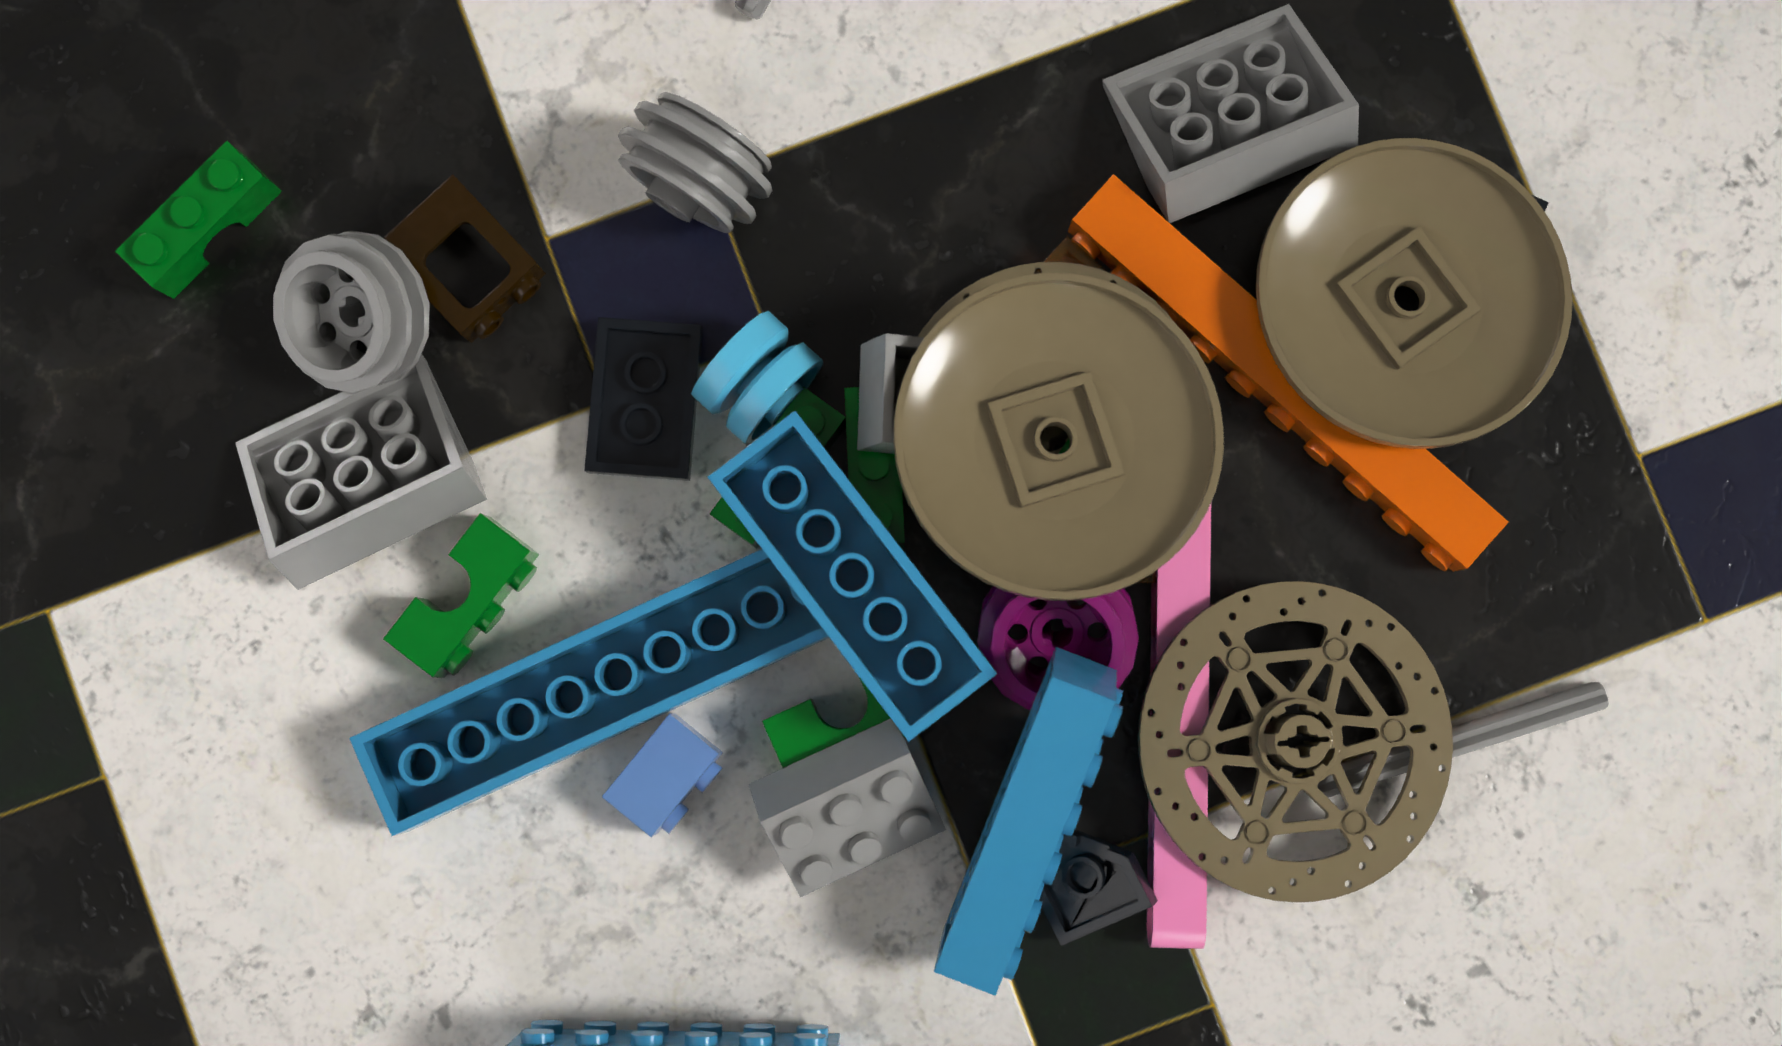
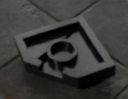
[1039,829,1158,946]

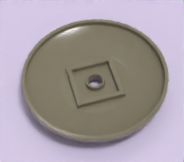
[1256,138,1573,449]
[893,272,1224,601]

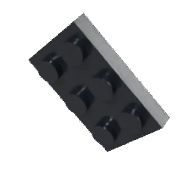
[584,317,703,481]

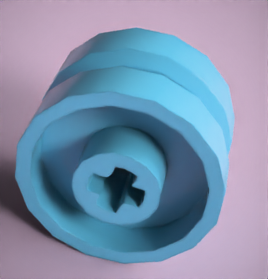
[691,311,824,446]

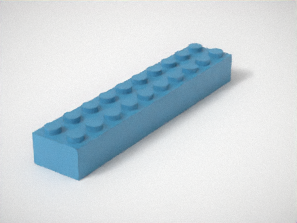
[349,549,829,836]

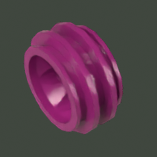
[977,586,1139,710]

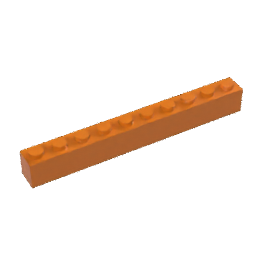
[1068,174,1509,572]

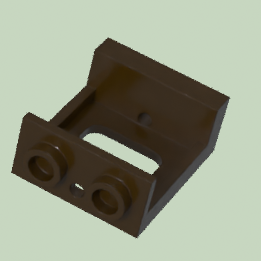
[384,174,546,343]

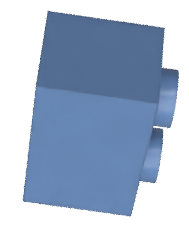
[602,713,723,837]

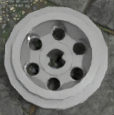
[618,92,773,233]
[273,231,430,393]

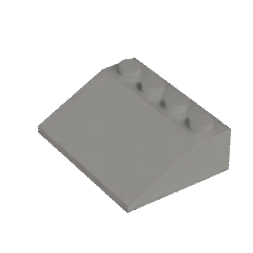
[1102,4,1359,223]
[235,354,487,590]

